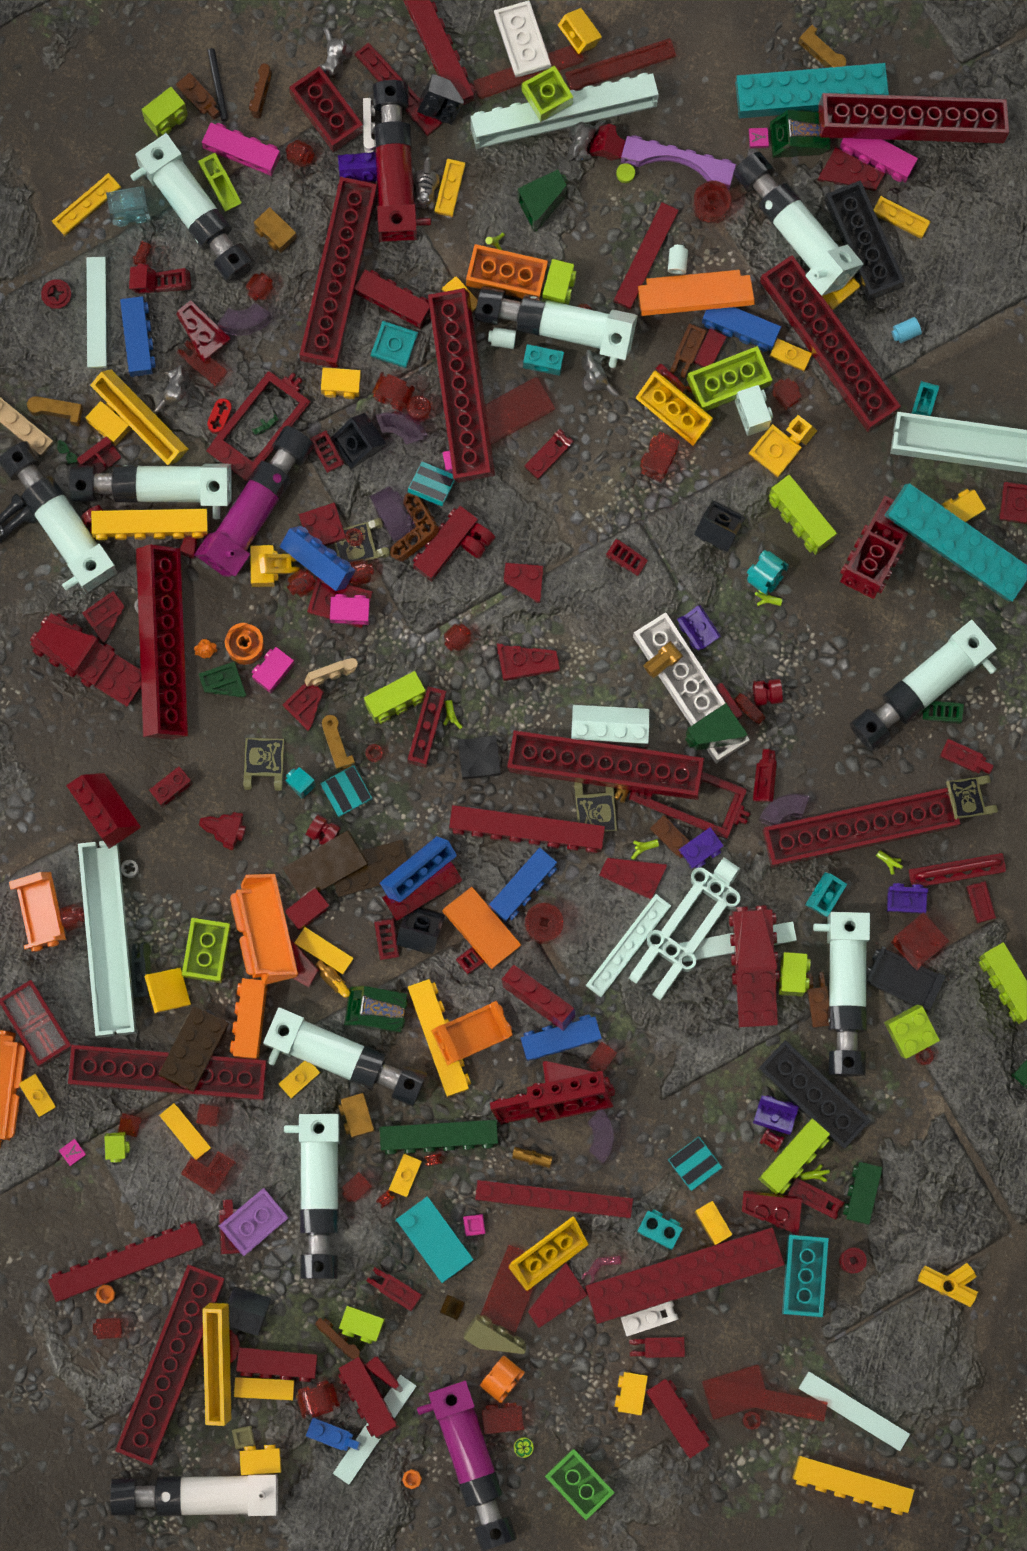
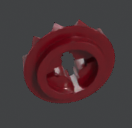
[41,279,71,309]

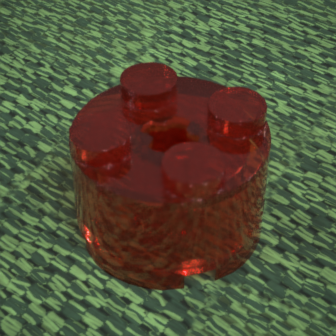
[693,180,731,223]
[372,372,415,412]
[525,903,564,944]
[296,1380,340,1420]

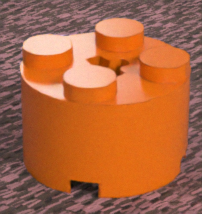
[225,623,264,665]
[480,1356,525,1403]

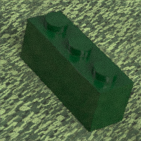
[843,1162,882,1225]

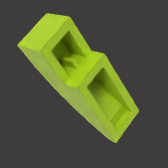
[197,153,241,211]

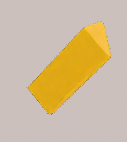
[636,370,713,446]
[509,1217,589,1291]

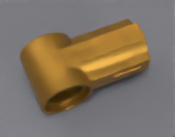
[643,641,683,679]

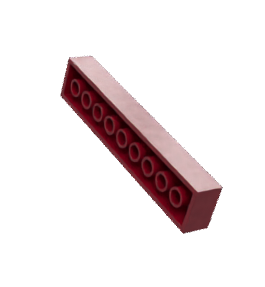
[818,93,1009,143]
[299,177,378,369]
[760,255,901,432]
[428,288,495,483]
[136,544,188,740]
[507,730,705,800]
[762,788,960,868]
[68,1045,267,1101]
[585,1227,784,1324]
[115,1265,226,1465]

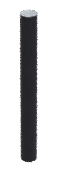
[207,48,229,121]

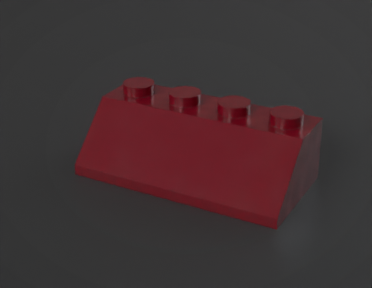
[66,773,141,849]

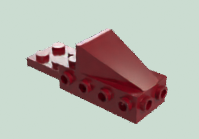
[840,496,908,599]
[30,613,141,708]
[729,905,779,1027]
[490,1061,615,1124]

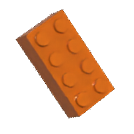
[466,244,548,299]
[230,978,268,1060]

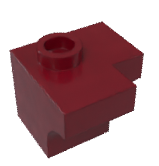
[588,124,626,161]

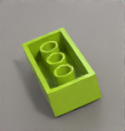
[687,346,772,412]
[769,474,837,555]
[978,942,1027,1024]
[758,1118,830,1194]

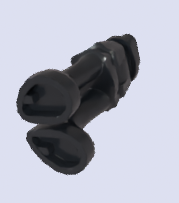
[0,493,38,543]

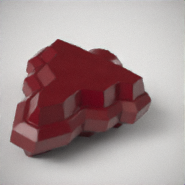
[199,812,246,851]

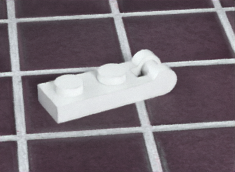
[363,98,375,153]
[621,1301,679,1336]

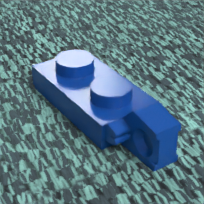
[306,1418,361,1451]

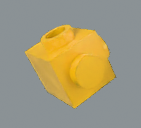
[786,415,817,445]

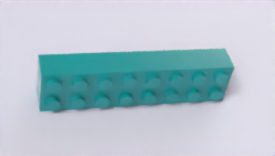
[735,63,889,119]
[884,483,1027,602]

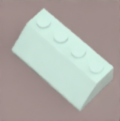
[571,705,649,747]

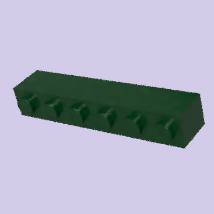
[380,1120,498,1155]

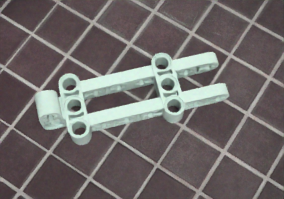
[629,858,740,1000]

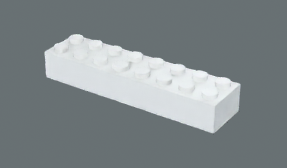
[633,613,749,763]

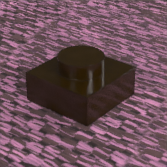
[439,1294,465,1320]

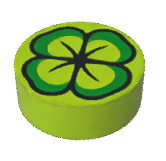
[514,1438,533,1458]

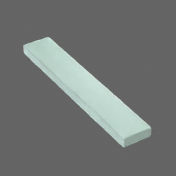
[87,257,107,368]
[586,894,671,997]
[679,922,797,963]
[798,1372,910,1451]
[333,1375,416,1485]

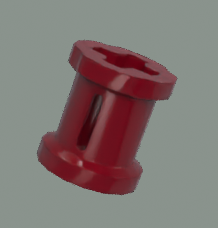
[759,1128,784,1153]

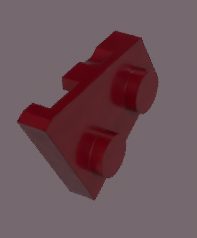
[504,563,543,603]
[82,591,124,643]
[282,683,323,732]

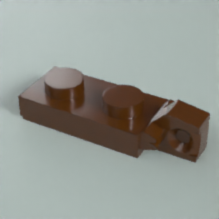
[176,73,219,119]
[650,815,690,858]

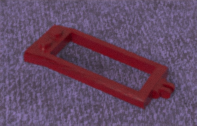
[206,371,311,482]
[629,772,750,839]

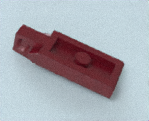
[940,739,994,774]
[753,749,777,802]
[218,1199,240,1254]

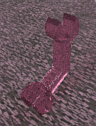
[582,1256,621,1285]

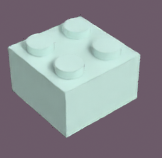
[735,385,773,436]

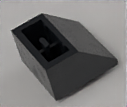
[417,74,464,125]

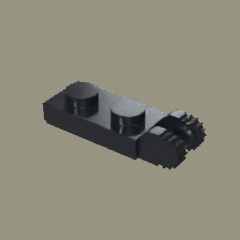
[131,942,151,998]

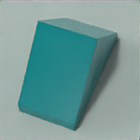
[911,381,939,416]

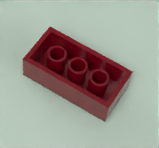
[289,66,364,153]

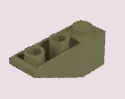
[463,1314,526,1354]

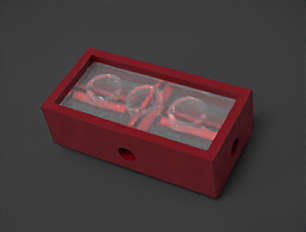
[0,980,72,1068]

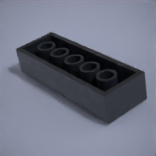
[824,180,905,301]
[757,1040,871,1150]

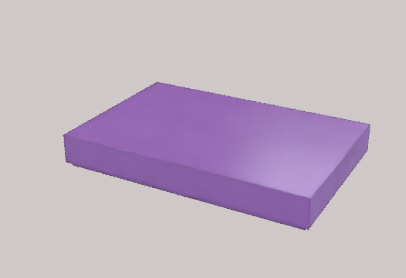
[219,1188,288,1256]

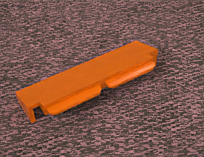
[638,270,754,316]
[230,874,298,985]
[0,1030,26,1148]

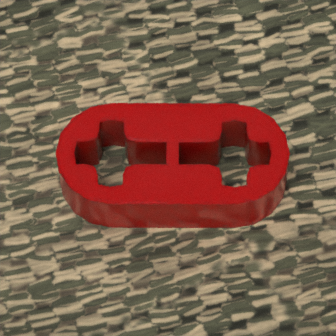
[207,398,232,434]

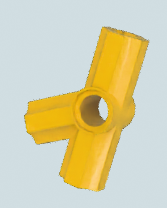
[917,1263,978,1307]

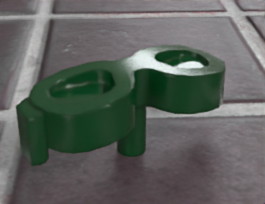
[252,415,279,435]
[57,439,78,464]

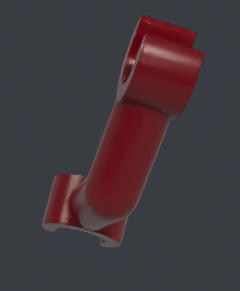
[655,363,692,393]

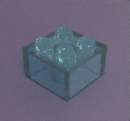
[106,186,150,226]

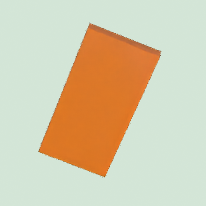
[442,887,521,969]

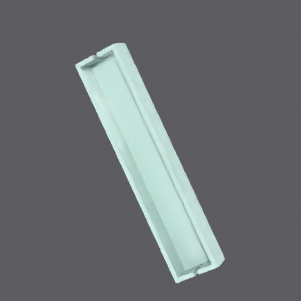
[471,73,658,149]
[890,412,1027,473]
[78,841,136,1038]

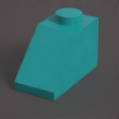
[285,767,316,799]

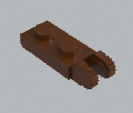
[249,63,272,119]
[670,323,707,378]
[807,972,830,1028]
[315,1318,360,1360]

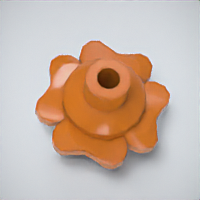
[194,639,217,659]

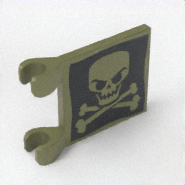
[335,518,390,565]
[243,738,284,791]
[946,775,998,819]
[574,782,617,832]

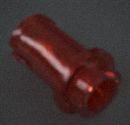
[132,241,152,266]

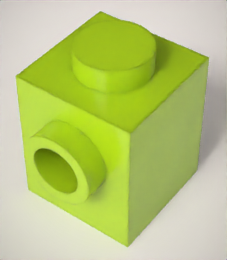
[104,1132,130,1162]

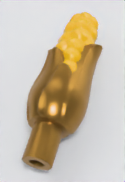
[315,960,350,998]

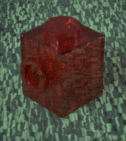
[772,378,802,411]

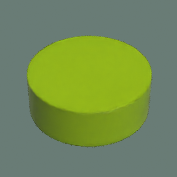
[616,163,635,183]

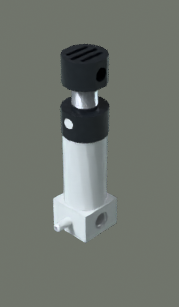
[110,1474,278,1517]

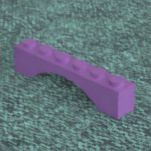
[621,135,736,191]

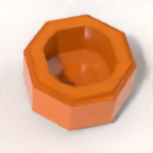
[96,1285,116,1304]
[402,1469,422,1489]

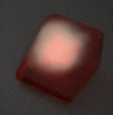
[118,1113,142,1137]

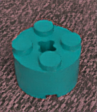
[747,550,789,595]

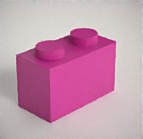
[330,594,370,625]
[252,647,295,693]

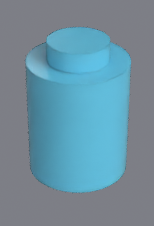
[891,317,922,343]

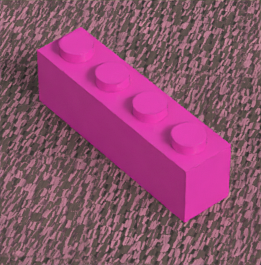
[202,123,280,176]
[840,138,918,183]

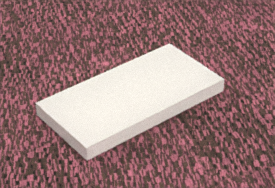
[494,0,551,78]

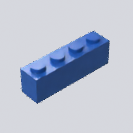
[120,296,156,377]
[702,307,781,352]
[280,526,356,591]
[380,837,457,902]
[489,847,557,922]
[520,1014,602,1061]

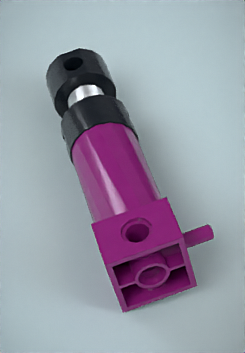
[194,426,315,577]
[417,1381,517,1551]

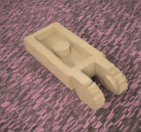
[305,658,358,687]

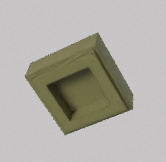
[232,1426,255,1449]

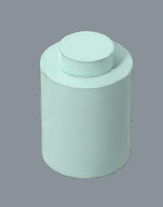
[668,245,688,274]
[488,327,516,349]

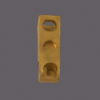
[798,25,846,68]
[27,396,83,427]
[322,715,355,772]

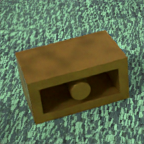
[254,207,297,253]
[338,1093,374,1138]

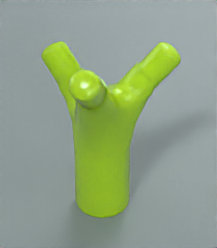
[485,233,505,250]
[755,590,782,606]
[443,700,462,729]
[631,839,659,860]
[876,850,903,875]
[800,1164,830,1182]

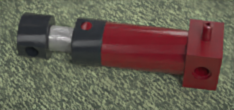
[372,80,431,242]

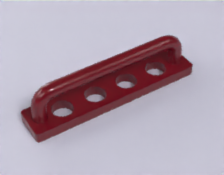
[908,853,1006,887]

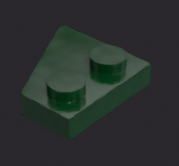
[198,662,246,698]

